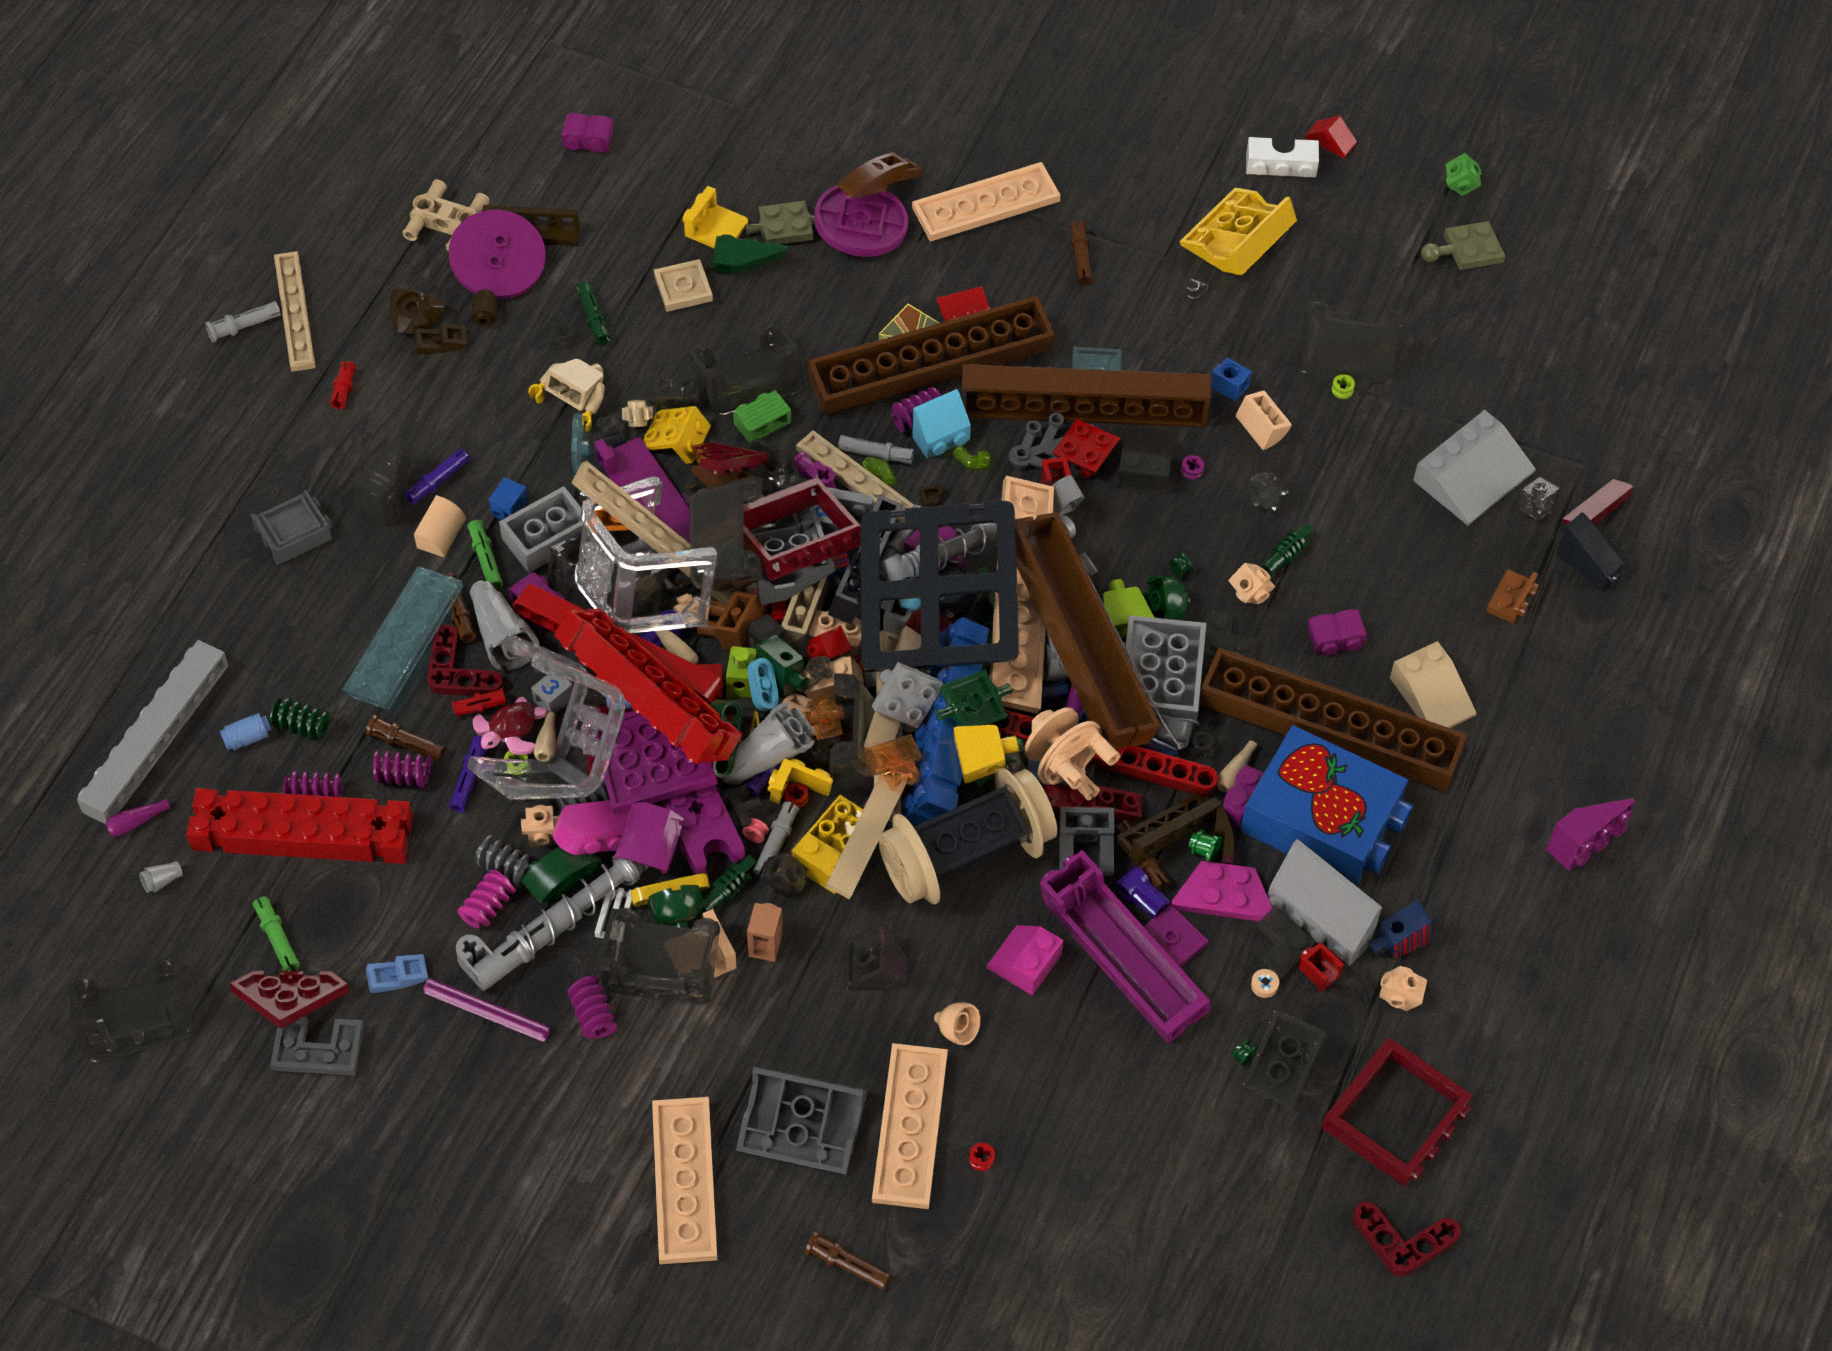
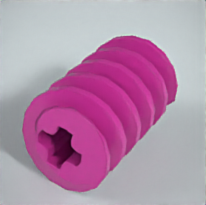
[457,869,516,929]

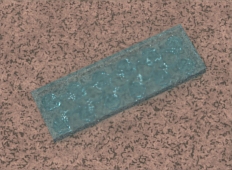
[342,566,464,710]

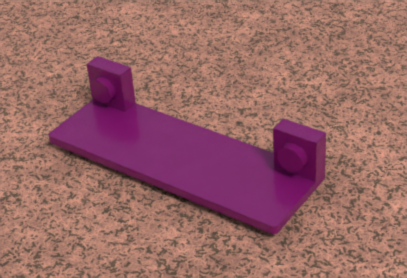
[594,437,712,566]

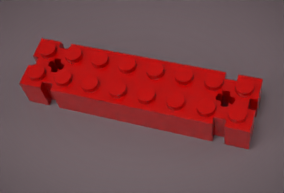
[554,608,743,764]
[186,788,413,864]

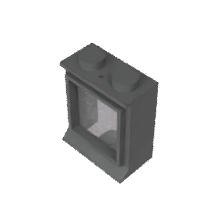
[251,490,333,565]

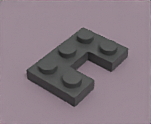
[270,1017,364,1076]

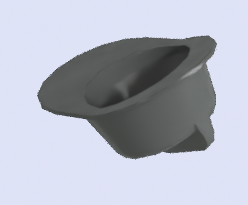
[1155,713,1200,749]

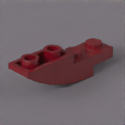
[1038,780,1142,822]

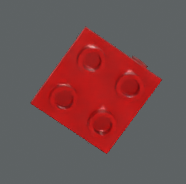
[936,286,990,321]
[1052,419,1120,478]

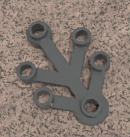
[1009,413,1094,472]

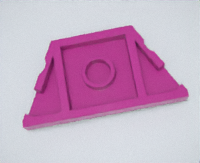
[1171,861,1275,923]

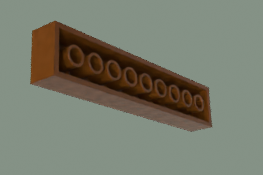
[807,296,1055,415]
[961,364,1210,428]
[1199,648,1467,792]

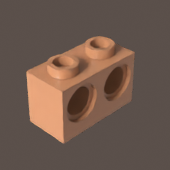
[747,903,783,962]

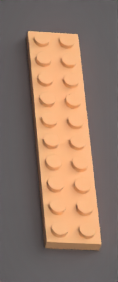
[989,476,1054,714]

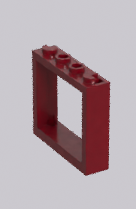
[727,477,861,581]
[1321,1037,1472,1187]

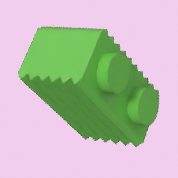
[733,390,791,444]

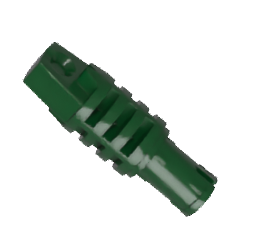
[1260,523,1314,577]
[701,855,757,914]

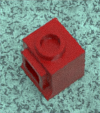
[1041,456,1071,486]
[806,625,852,666]
[1299,942,1344,993]

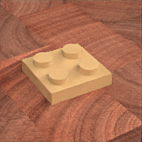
[654,259,713,312]

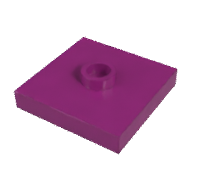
[1144,905,1209,967]

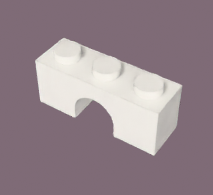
[1246,137,1319,177]

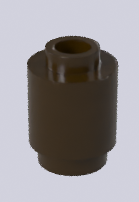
[472,289,497,326]

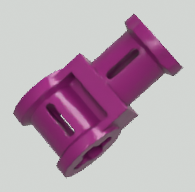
[790,452,836,489]

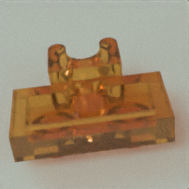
[862,734,922,791]

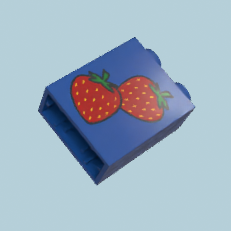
[1240,725,1414,886]

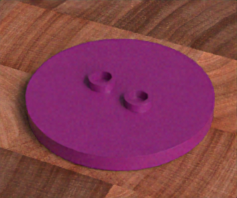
[814,185,909,257]
[449,210,545,300]

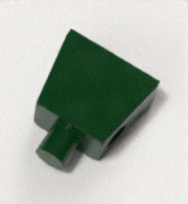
[756,635,810,697]

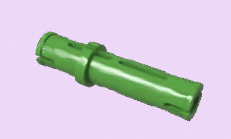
[467,520,503,590]
[252,896,300,971]

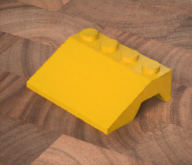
[1180,188,1297,275]

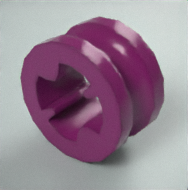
[1180,455,1204,480]

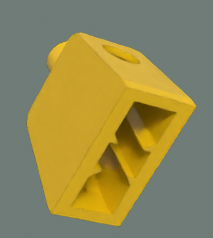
[954,725,1019,784]

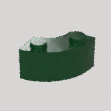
[521,847,602,903]

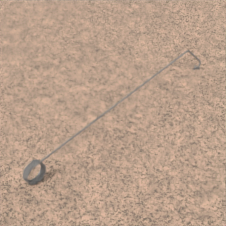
[1079,552,1184,750]

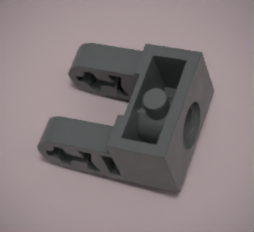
[1059,807,1114,877]

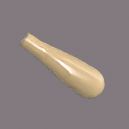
[648,618,698,665]
[534,712,556,762]
[1217,741,1257,793]

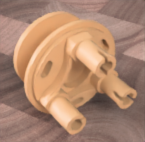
[1024,708,1120,801]

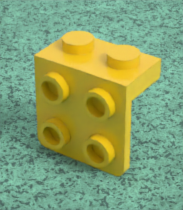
[683,186,748,248]
[643,406,711,464]
[767,758,833,804]

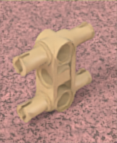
[402,179,490,252]

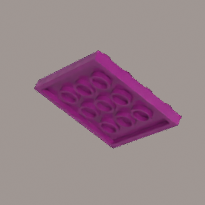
[590,711,718,814]

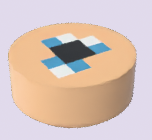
[1251,969,1279,998]

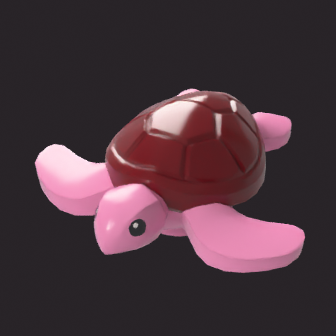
[473,697,547,755]

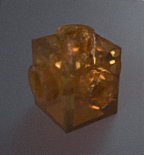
[805,695,845,740]

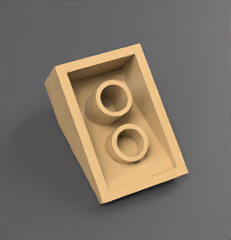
[1390,641,1477,728]

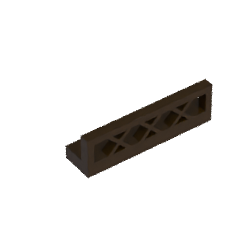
[482,205,580,246]
[1115,793,1222,863]

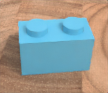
[913,389,971,459]

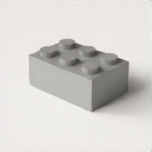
[499,486,593,573]

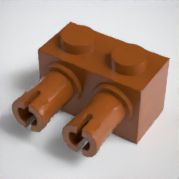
[697,591,765,650]

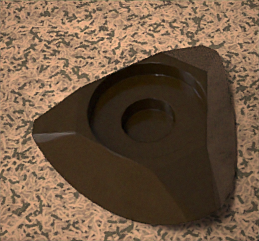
[390,289,445,334]

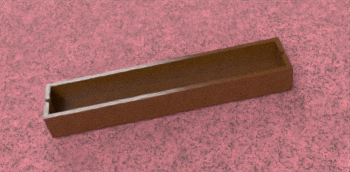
[1015,512,1161,750]

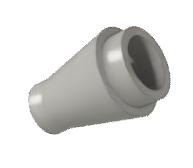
[139,861,183,893]

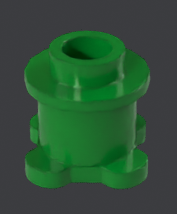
[1189,830,1224,862]

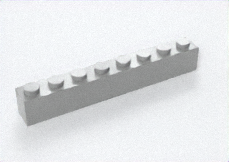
[77,640,228,824]

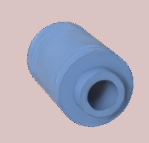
[220,713,272,751]

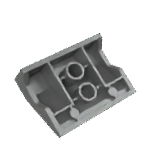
[739,506,835,605]
[736,1067,867,1175]

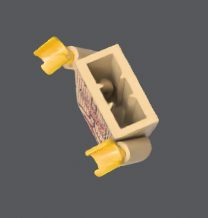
[529,359,605,432]

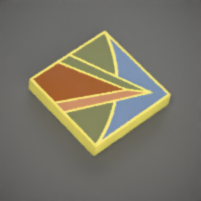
[879,304,939,340]

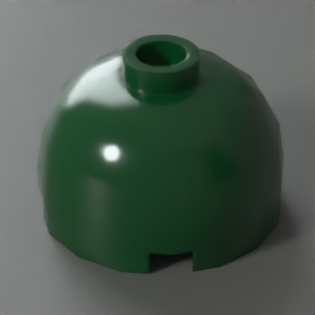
[1142,575,1190,620]
[647,885,703,932]

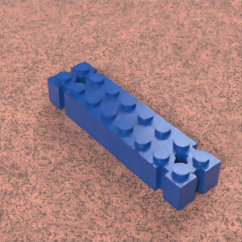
[902,617,989,825]

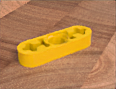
[631,874,710,906]

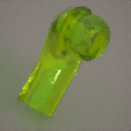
[953,446,991,469]
[863,457,896,486]

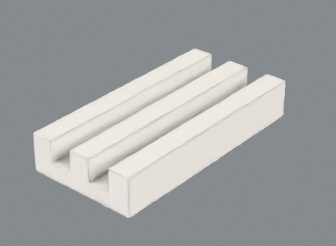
[595,888,633,942]

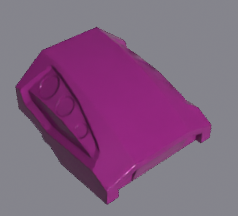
[615,802,684,874]

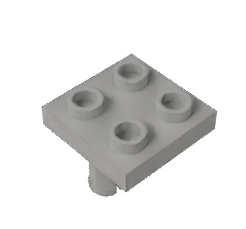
[872,662,944,728]

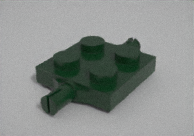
[935,669,1013,727]

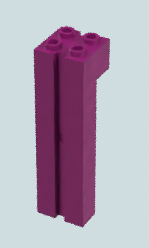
[1040,850,1211,1044]

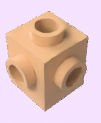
[1228,563,1275,604]
[521,805,559,847]
[1380,966,1427,1011]

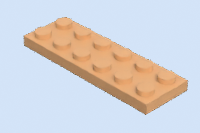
[912,162,1060,242]
[872,1043,948,1209]
[652,1097,717,1264]

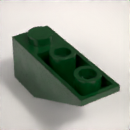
[711,234,788,274]

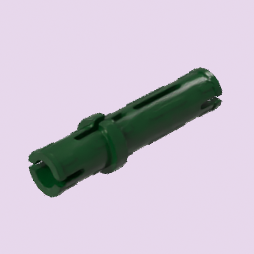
[576,281,611,345]

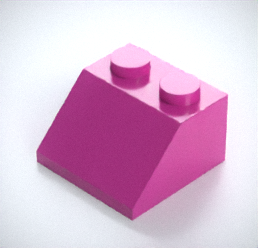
[986,925,1064,996]

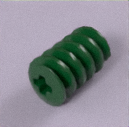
[270,697,330,741]

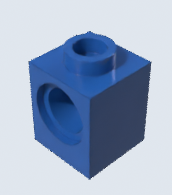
[1211,357,1252,402]
[489,477,528,520]

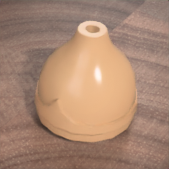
[934,1002,980,1045]

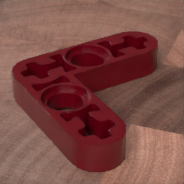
[427,624,504,696]
[1353,1202,1461,1277]

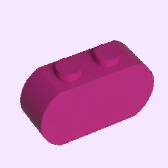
[553,800,630,855]

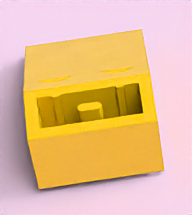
[792,795,863,894]

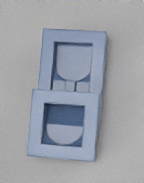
[366,954,428,993]

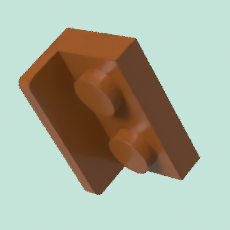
[1486,569,1539,624]

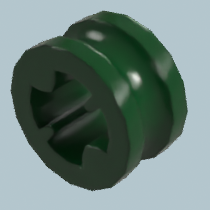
[1169,553,1193,579]
[1232,1038,1259,1066]

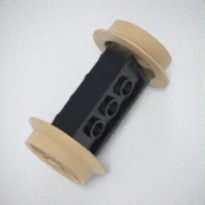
[878,768,1057,905]

